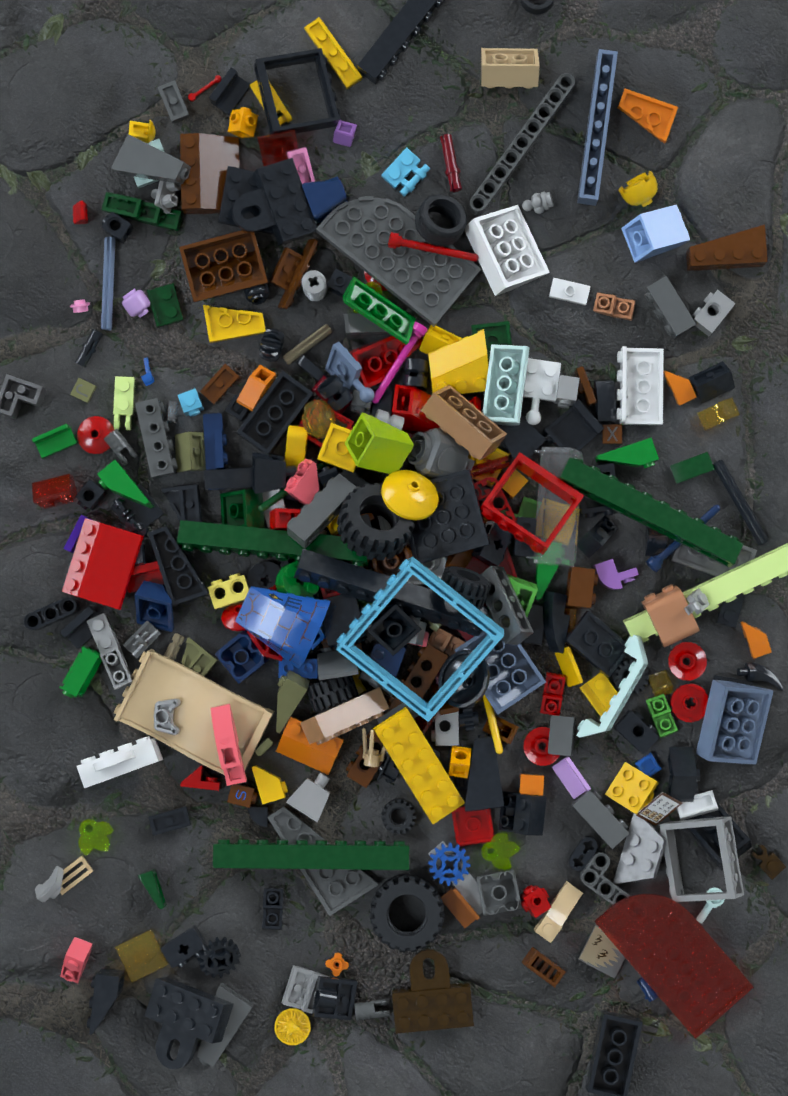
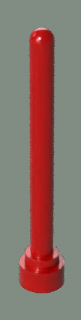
[388,232,479,261]

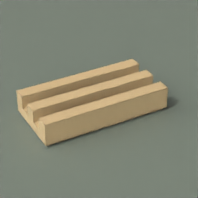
[60,855,94,895]

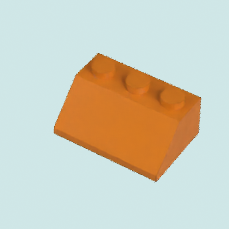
[276,716,344,775]

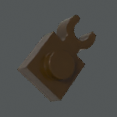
[751,844,786,880]

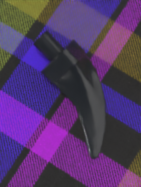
[737,663,784,690]

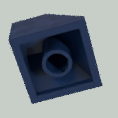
[135,580,174,632]

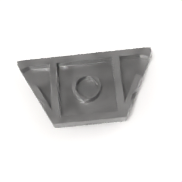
[613,813,667,884]

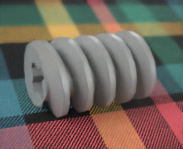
[302,270,327,301]

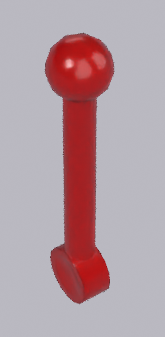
[188,75,222,102]

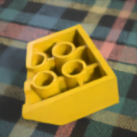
[428,329,488,394]

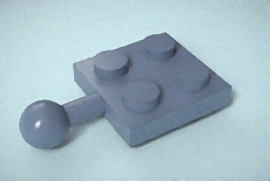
[325,342,375,403]

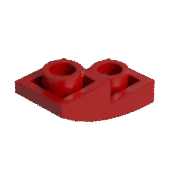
[540,672,566,716]

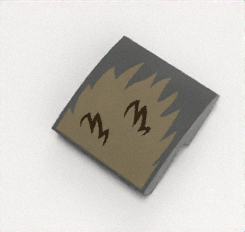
[578,924,633,979]

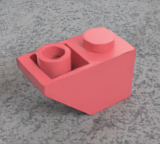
[284,458,319,505]
[60,937,92,983]

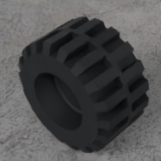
[441,566,491,609]
[306,675,359,712]

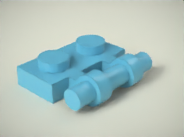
[381,147,430,197]

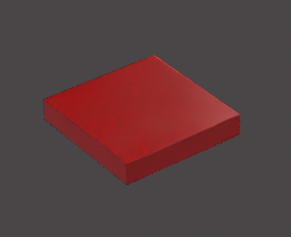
[452,806,495,846]

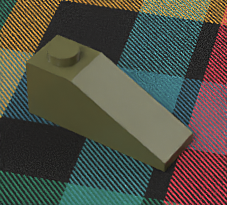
[276,670,309,734]

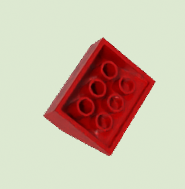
[62,518,144,610]

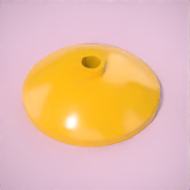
[381,470,439,520]

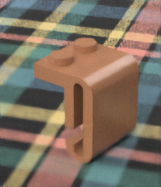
[641,585,700,648]

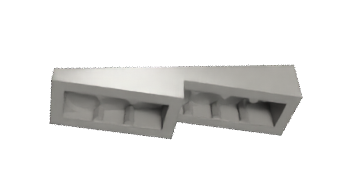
[428,841,483,915]

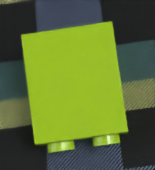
[345,412,414,474]

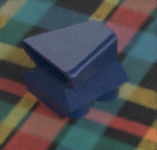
[302,176,348,224]
[215,630,269,684]
[370,640,407,678]

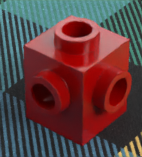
[520,885,552,918]

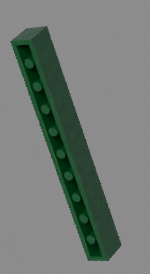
[558,457,743,567]
[177,520,370,568]
[213,839,409,870]

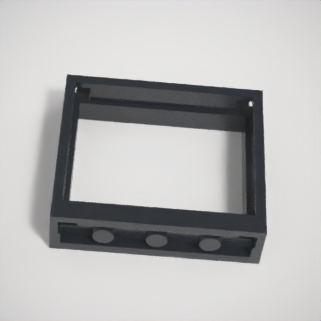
[253,48,341,138]

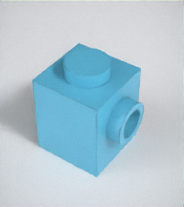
[178,389,204,417]

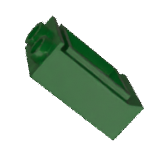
[59,646,102,698]

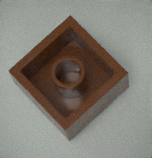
[565,567,598,609]

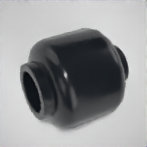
[244,283,270,305]

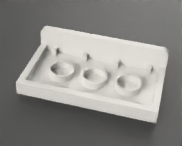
[616,346,663,425]

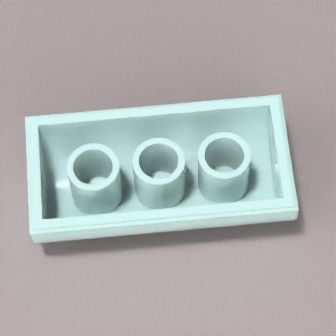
[482,344,530,426]

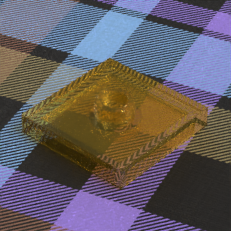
[115,929,168,982]

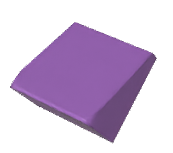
[333,120,357,147]

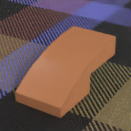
[427,628,465,656]

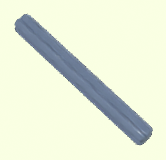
[101,237,115,331]

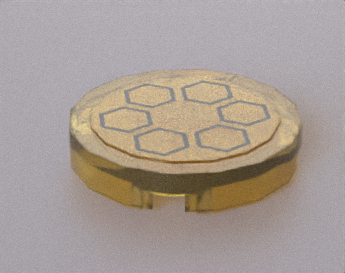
[302,400,336,439]

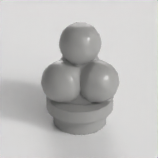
[522,191,554,214]

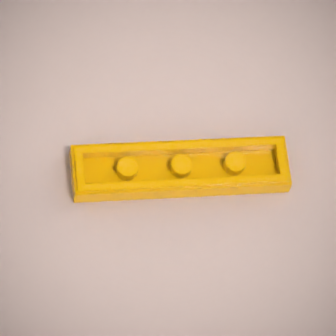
[304,17,363,89]

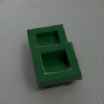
[670,452,715,484]

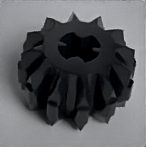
[259,329,284,362]

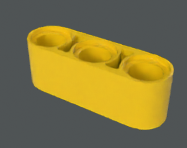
[285,425,308,471]

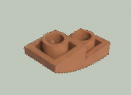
[593,293,636,321]

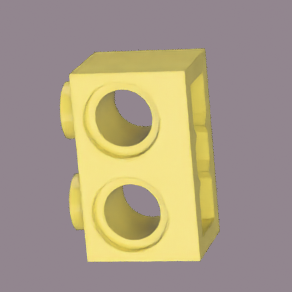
[207,573,249,610]

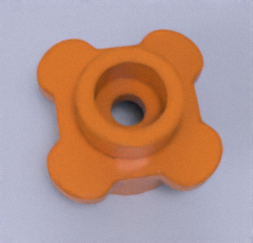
[325,953,349,976]

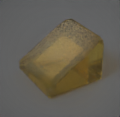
[648,670,673,697]

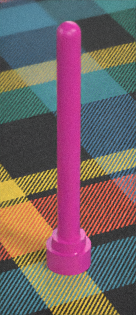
[372,322,428,403]

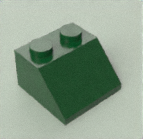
[220,489,265,528]

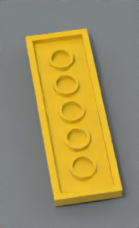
[373,707,465,824]

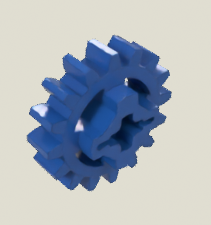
[428,842,471,886]

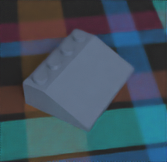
[455,631,546,714]
[696,680,773,764]

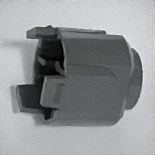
[407,428,475,479]

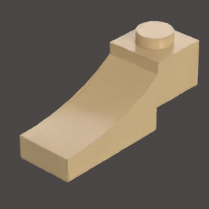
[534,881,583,943]

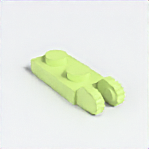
[113,376,135,430]

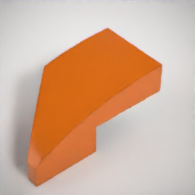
[663,371,697,406]
[740,621,772,658]

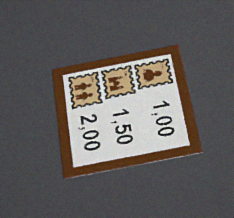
[636,792,683,826]

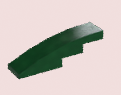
[101,192,183,231]

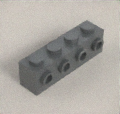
[135,398,178,479]
[287,473,356,549]

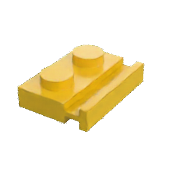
[579,672,618,717]

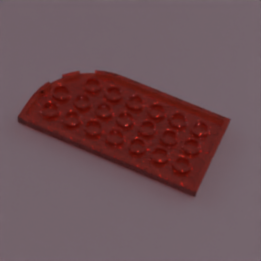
[594,894,754,1039]

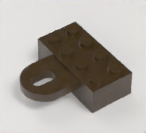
[392,949,474,1034]

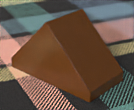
[482,715,519,744]

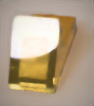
[697,398,740,431]

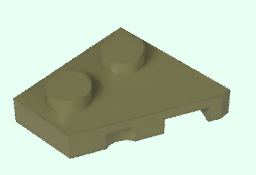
[182,637,218,677]

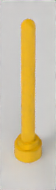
[483,695,503,754]

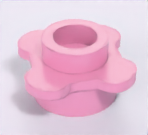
[70,299,90,313]

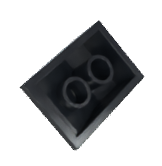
[684,801,752,871]

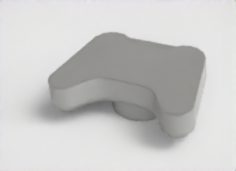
[154,699,181,735]
[35,866,64,902]

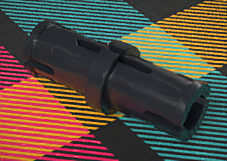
[75,329,103,368]

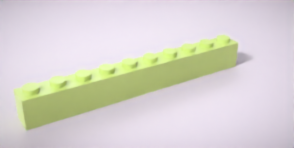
[623,543,788,643]

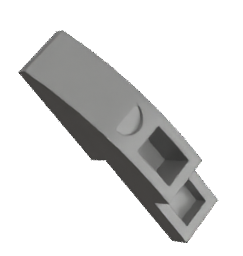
[87,613,133,690]

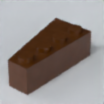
[686,224,767,271]

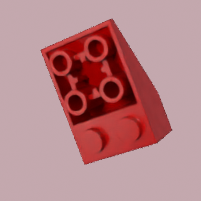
[391,384,440,432]

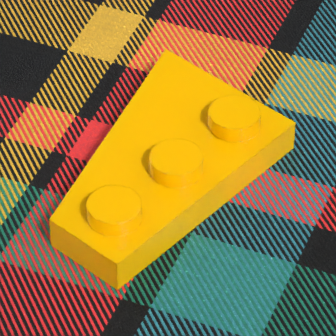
[203,305,266,343]

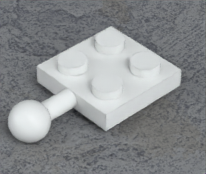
[523,358,561,425]

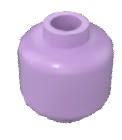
[122,288,150,318]

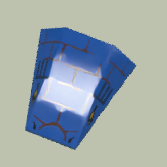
[235,586,331,669]

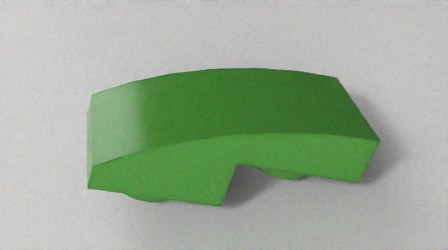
[646,694,678,738]

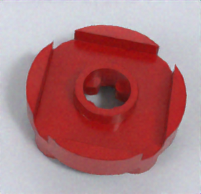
[670,684,708,722]

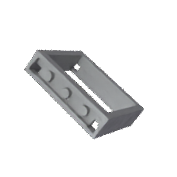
[660,816,744,902]

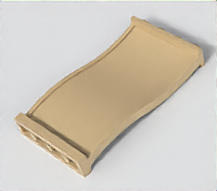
[114,649,275,775]

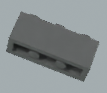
[644,276,696,339]
[571,790,629,849]

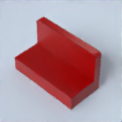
[127,561,164,593]

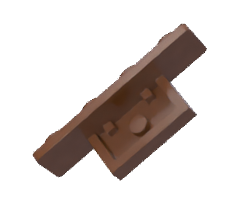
[269,239,318,309]

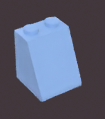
[621,205,690,263]

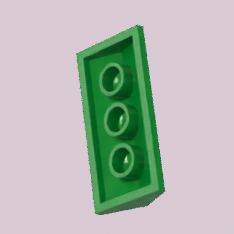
[343,277,416,345]

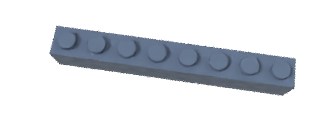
[577,49,618,206]

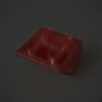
[32,474,77,509]

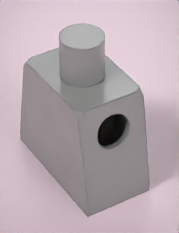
[286,773,330,822]

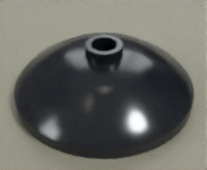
[439,650,490,708]

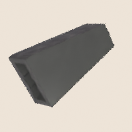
[111,134,191,184]
[197,982,253,1067]

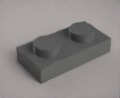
[158,80,190,124]

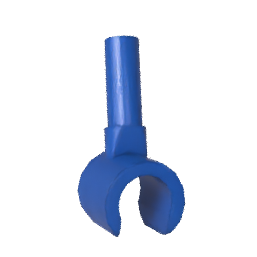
[141,358,154,386]

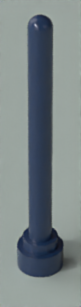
[646,505,720,573]

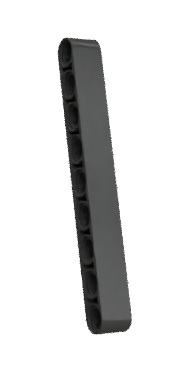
[469,73,575,216]

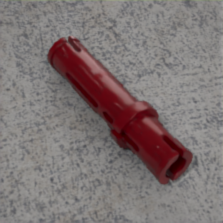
[440,134,462,192]

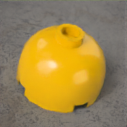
[618,171,658,207]

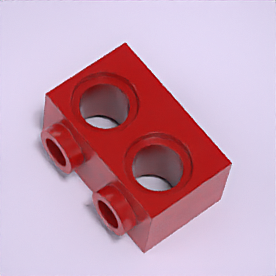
[270,508,301,531]

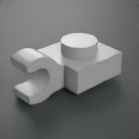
[684,588,710,615]

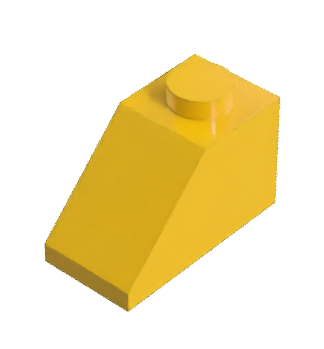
[252,765,288,804]

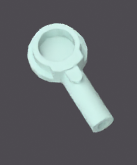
[696,887,725,924]

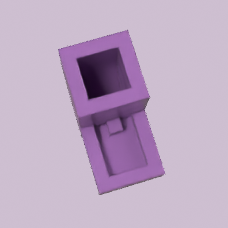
[593,559,639,590]

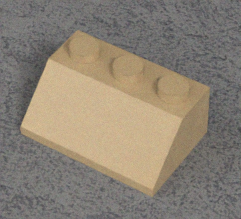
[481,48,539,89]

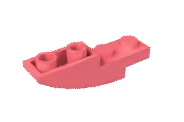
[210,704,247,786]

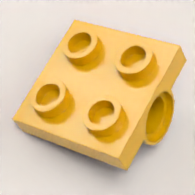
[605,762,659,814]

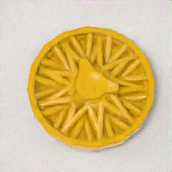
[275,1008,311,1045]

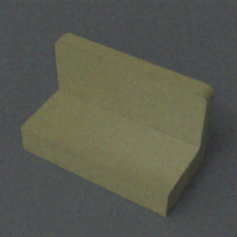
[175,432,206,472]

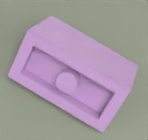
[552,756,591,799]

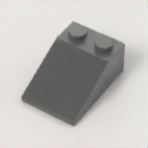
[317,647,359,680]

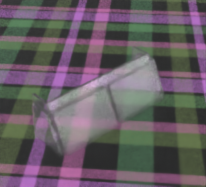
[527,447,584,567]

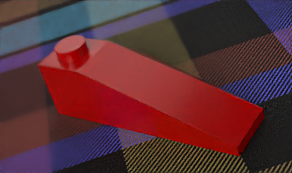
[349,334,423,387]

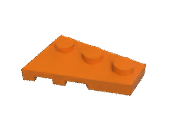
[618,89,678,144]

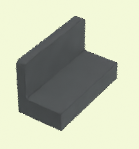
[548,715,576,756]

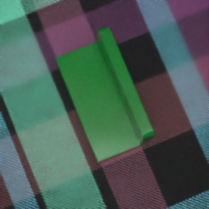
[32,424,78,459]

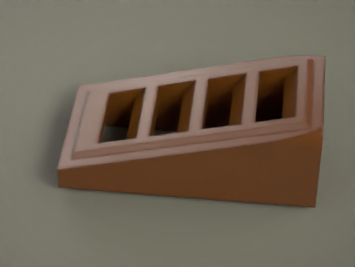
[522,947,566,988]

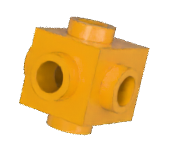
[227,107,258,138]

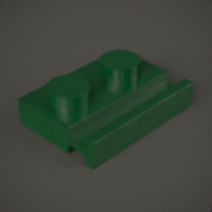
[147,283,184,328]

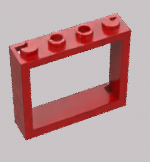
[480,452,584,555]

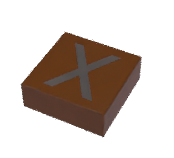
[602,424,622,444]

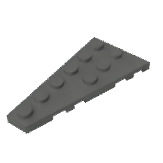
[268,806,379,916]

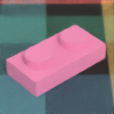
[287,147,315,184]

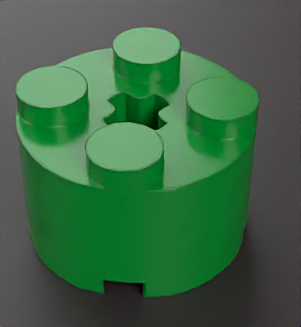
[276,561,319,597]

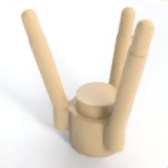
[362,728,386,767]

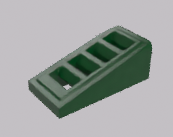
[138,869,167,909]

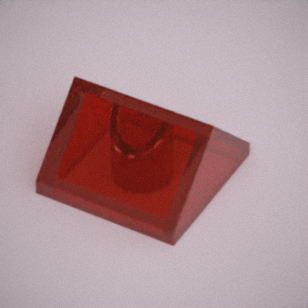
[257,130,299,166]

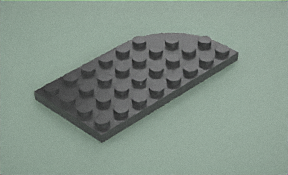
[316,196,481,327]

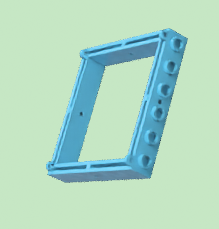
[336,556,504,722]

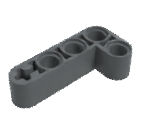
[580,851,647,921]

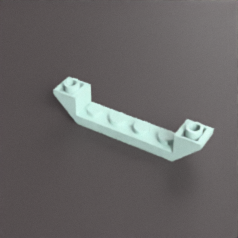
[576,635,648,737]

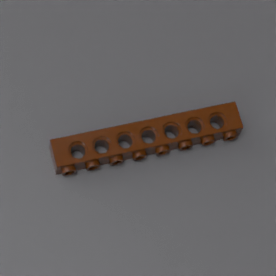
[346,644,448,788]

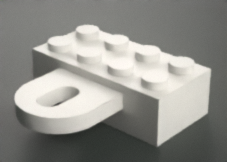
[77,736,163,788]

